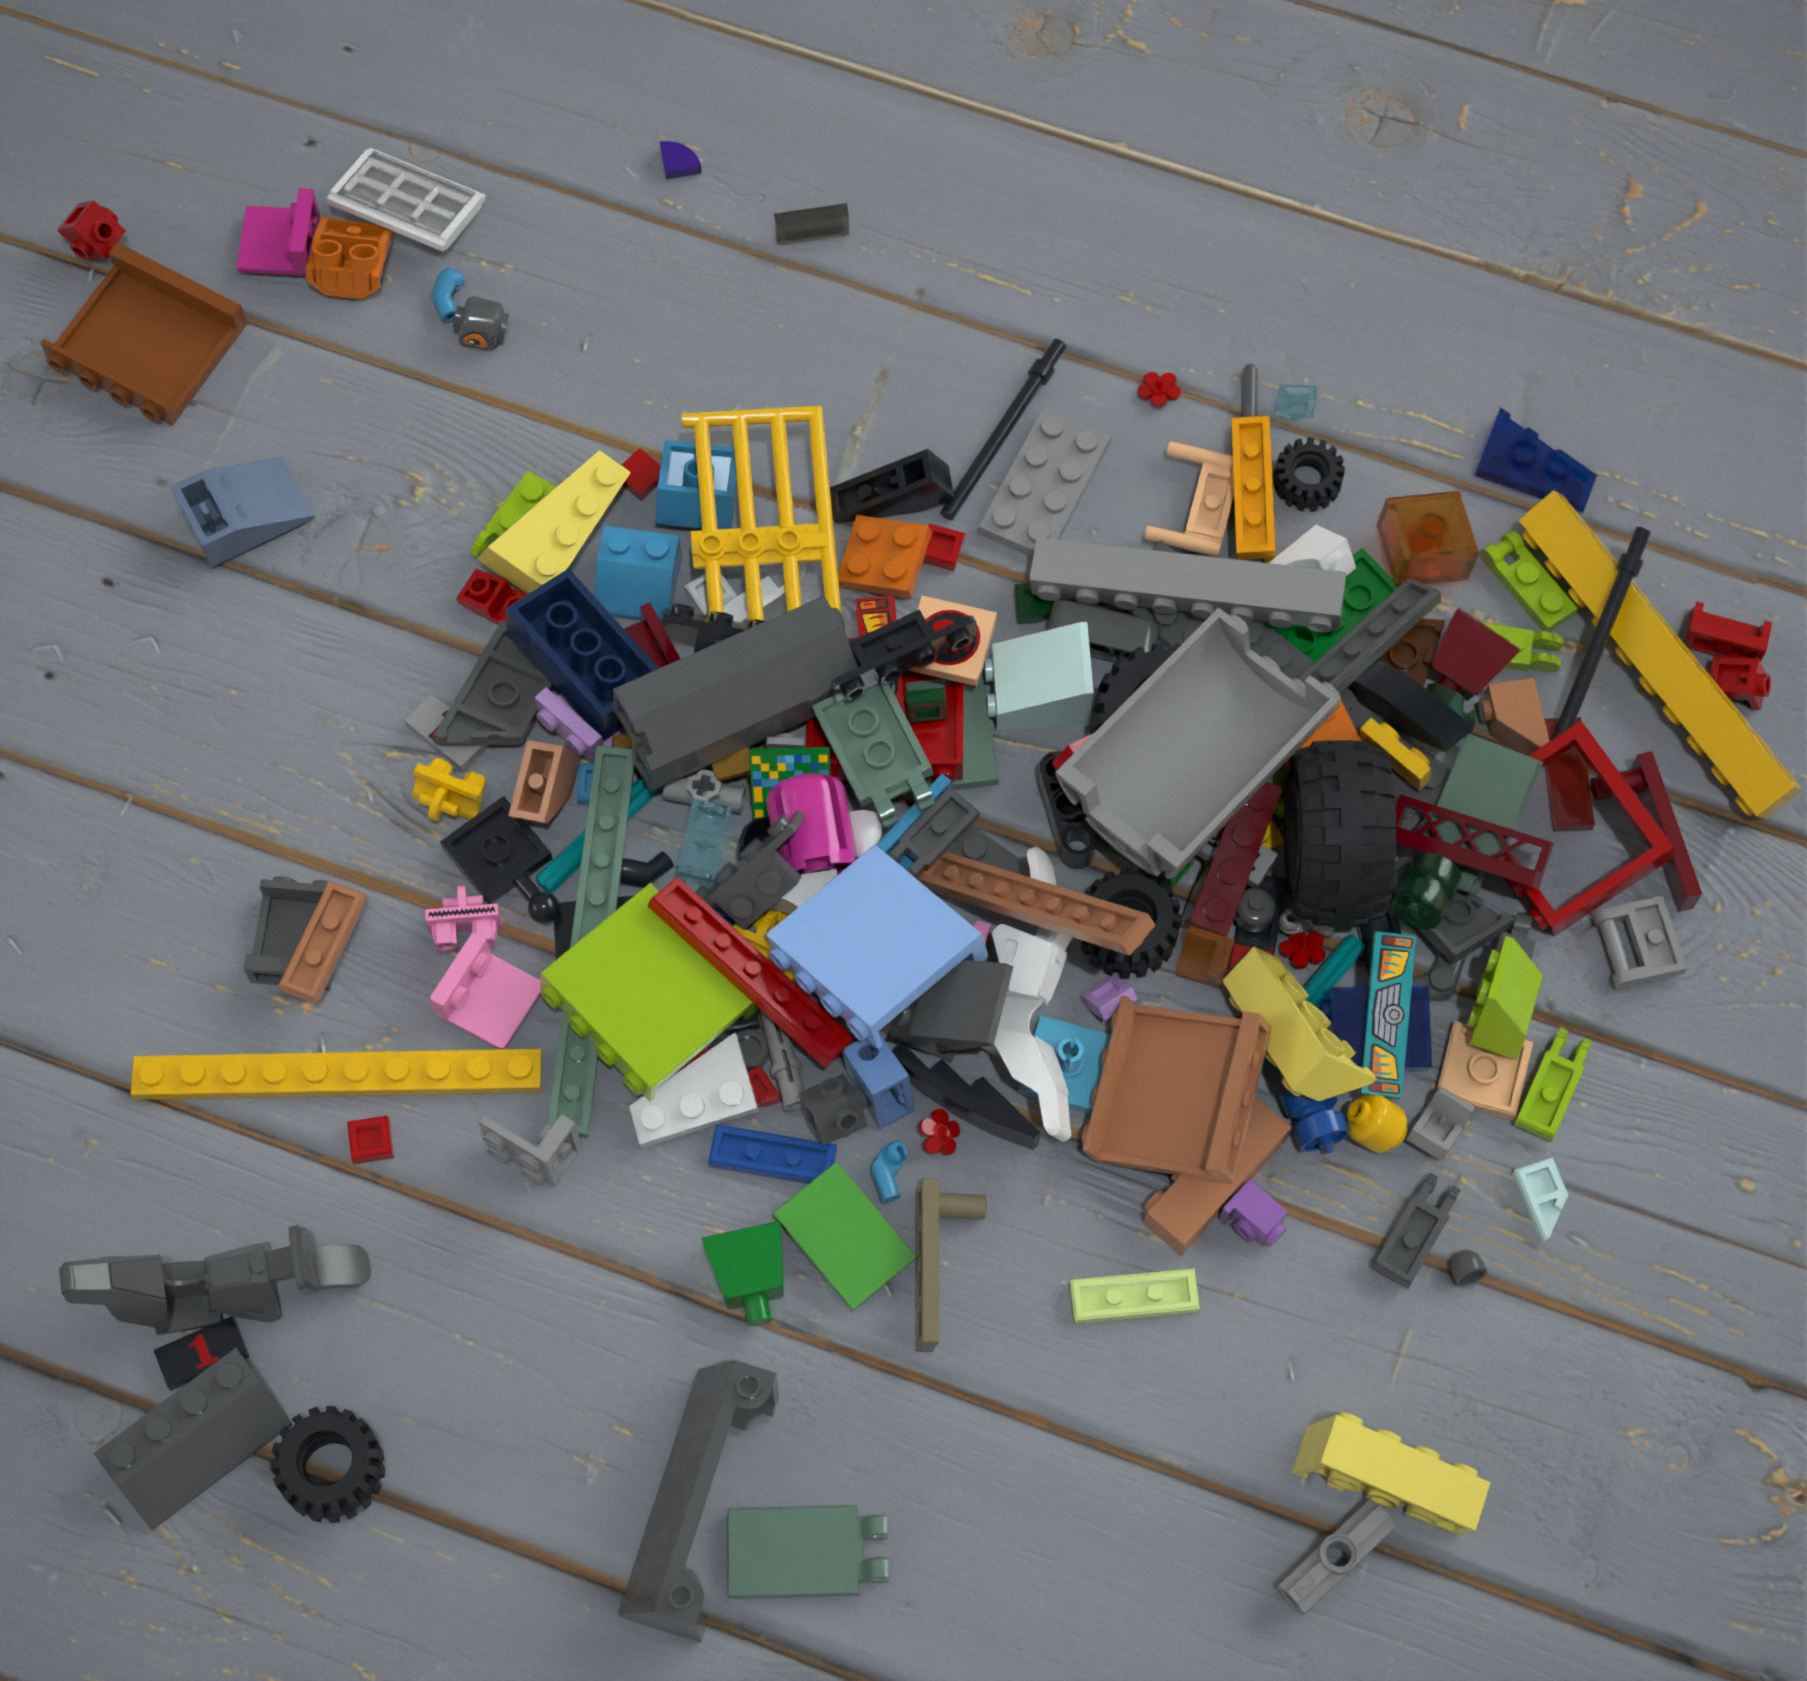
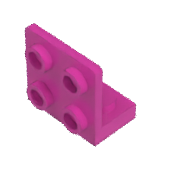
[237,188,320,276]

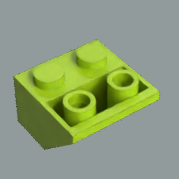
[1467,936,1543,1060]

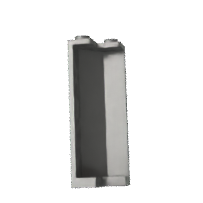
[613,596,859,791]

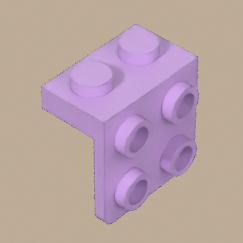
[535,687,625,764]

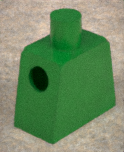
[702,1221,784,1326]

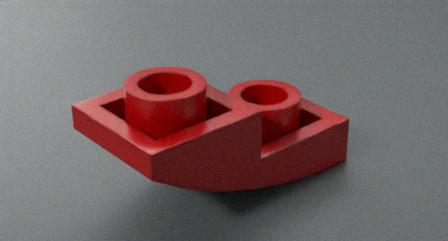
[456,569,528,625]

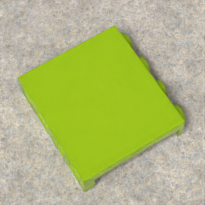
[540,883,758,1102]

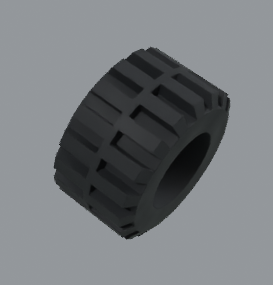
[1079,868,1181,979]
[270,1406,385,1523]

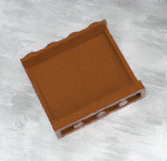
[41,242,247,426]

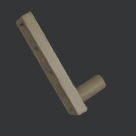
[916,1178,987,1352]

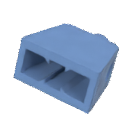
[842,1029,915,1130]

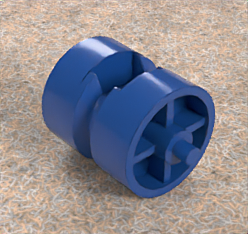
[1280,1090,1351,1154]

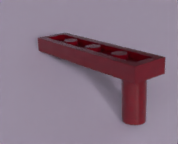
[1590,751,1702,912]

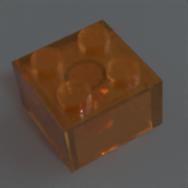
[1376,491,1479,587]

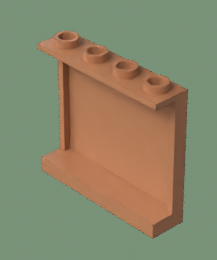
[1082,995,1272,1184]

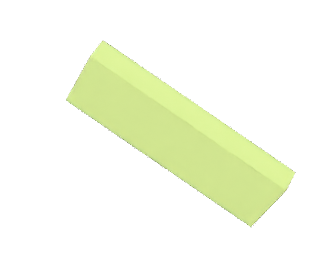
[1069,1268,1200,1324]

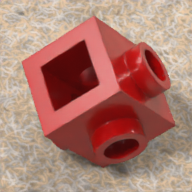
[57,200,126,261]

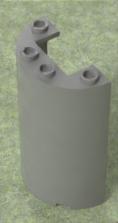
[1055,607,1341,879]

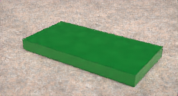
[1264,548,1399,662]

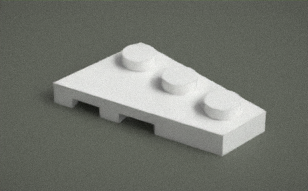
[629,1032,759,1148]

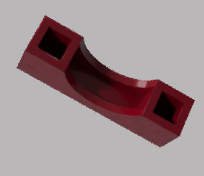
[1180,782,1282,940]

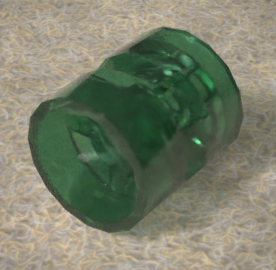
[1392,852,1462,930]

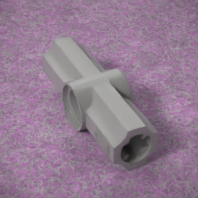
[1277,1499,1396,1616]

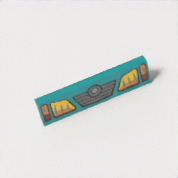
[1359,931,1416,1099]

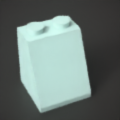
[984,622,1094,731]

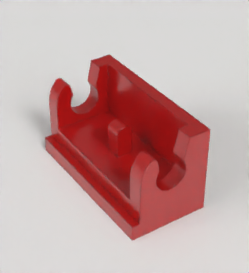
[1683,601,1772,662]

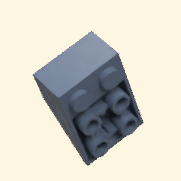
[170,457,315,568]

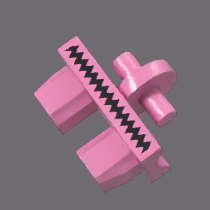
[425,885,503,952]

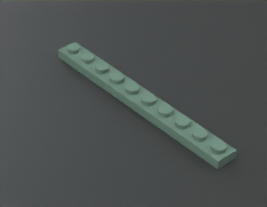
[548,745,635,1138]

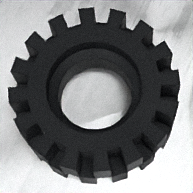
[1274,437,1345,512]

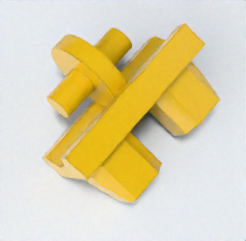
[412,757,486,822]

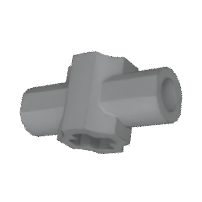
[663,769,746,818]

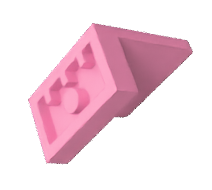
[429,932,541,1049]

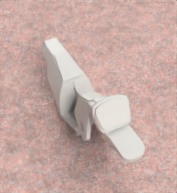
[981,846,1073,1142]

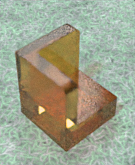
[1175,926,1235,989]

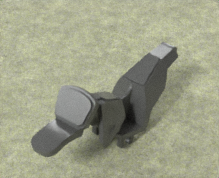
[59,1225,371,1336]

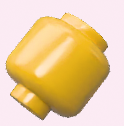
[1346,1095,1407,1153]

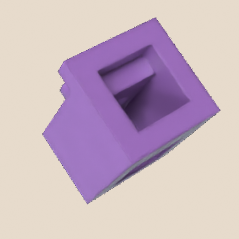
[1219,1179,1288,1247]

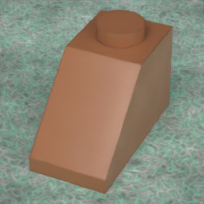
[1478,678,1550,756]
[508,740,580,824]

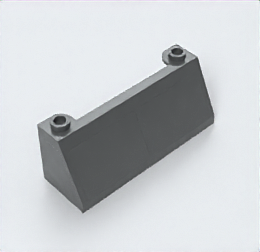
[618,1361,779,1642]

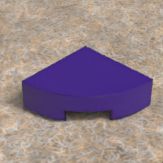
[660,141,702,179]

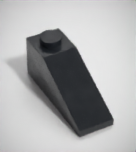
[830,449,955,524]

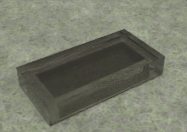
[774,203,849,245]

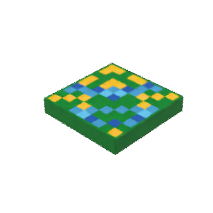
[750,747,831,819]

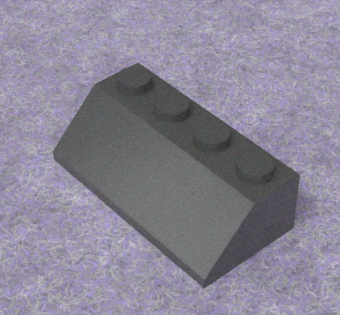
[93,1348,293,1530]

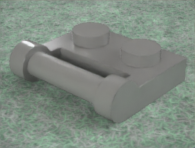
[1592,895,1687,990]

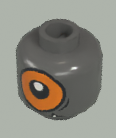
[452,296,509,349]

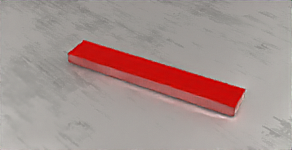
[648,877,855,1069]

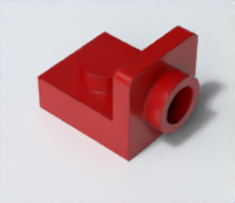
[1709,657,1771,710]

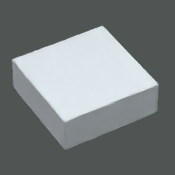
[684,574,737,616]

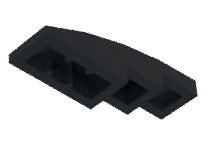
[1348,659,1472,752]
[892,1042,1041,1150]

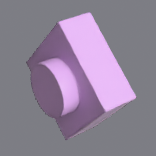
[1081,974,1138,1021]

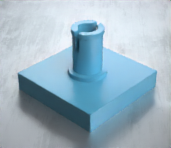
[1018,1015,1112,1114]

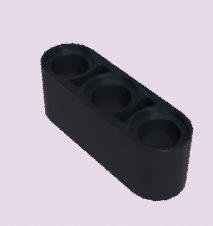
[1038,751,1097,869]

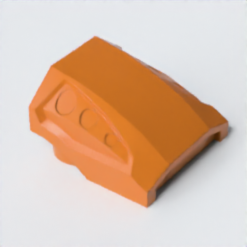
[305,215,395,300]

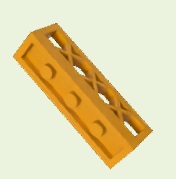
[1231,416,1276,563]

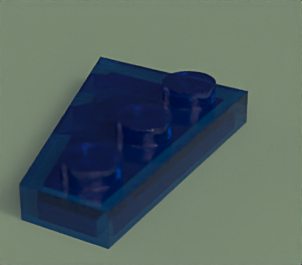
[1475,407,1597,513]

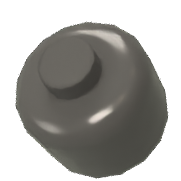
[1234,888,1275,932]

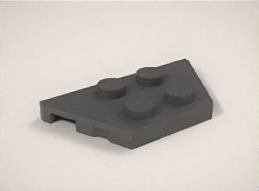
[434,620,555,745]

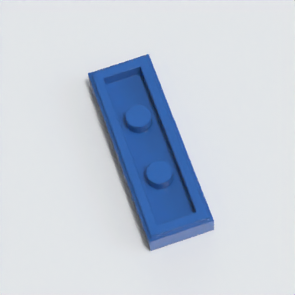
[708,1124,837,1184]

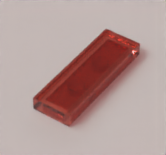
[1544,717,1595,832]

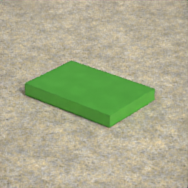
[772,1162,916,1311]

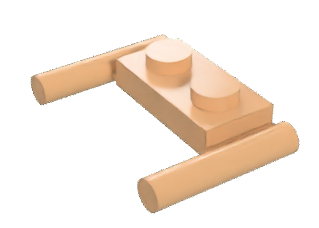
[1144,441,1234,557]

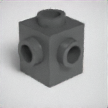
[799,1074,868,1145]

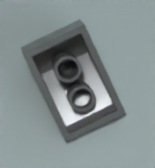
[889,960,1014,1053]

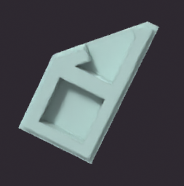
[1512,1157,1568,1244]

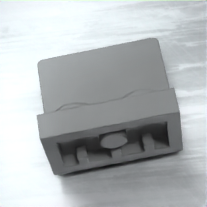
[478,1114,583,1188]

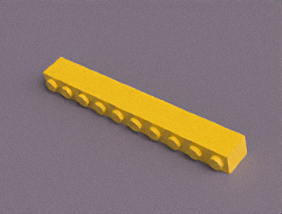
[1518,490,1803,819]

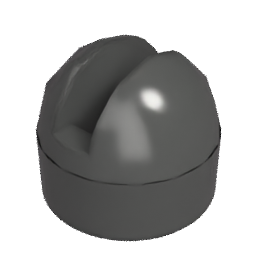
[1450,1250,1487,1286]

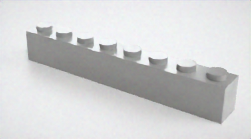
[1029,537,1346,632]

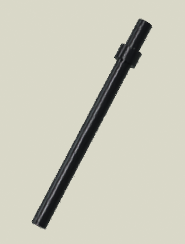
[940,339,1066,520]
[1551,527,1651,740]

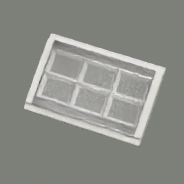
[326,148,486,252]

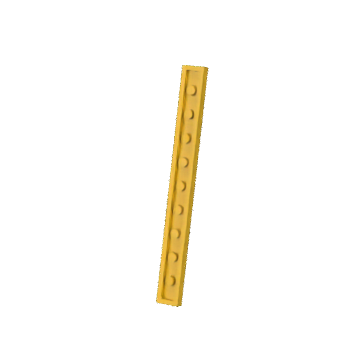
[131,1049,543,1100]

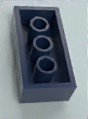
[506,568,659,740]

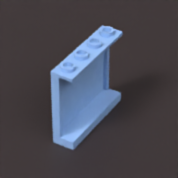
[766,845,988,1049]

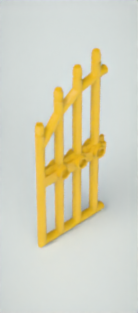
[681,405,842,622]

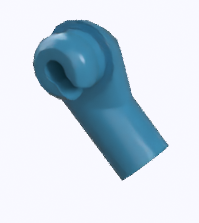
[870,1141,908,1204]

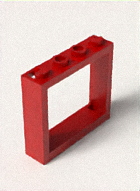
[1503,721,1675,936]

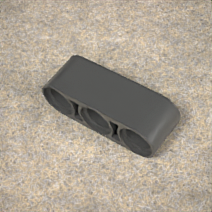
[1045,600,1161,663]

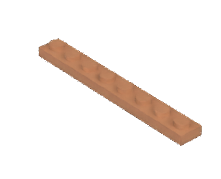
[917,852,1155,956]

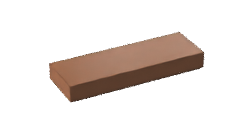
[278,881,368,1005]

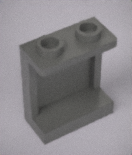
[244,876,333,990]

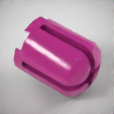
[766,773,857,875]

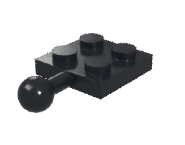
[440,796,560,924]

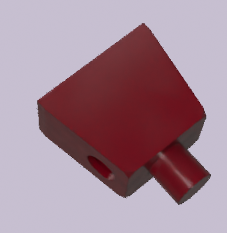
[1430,607,1520,706]

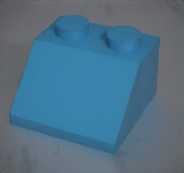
[655,440,737,529]
[594,525,682,625]

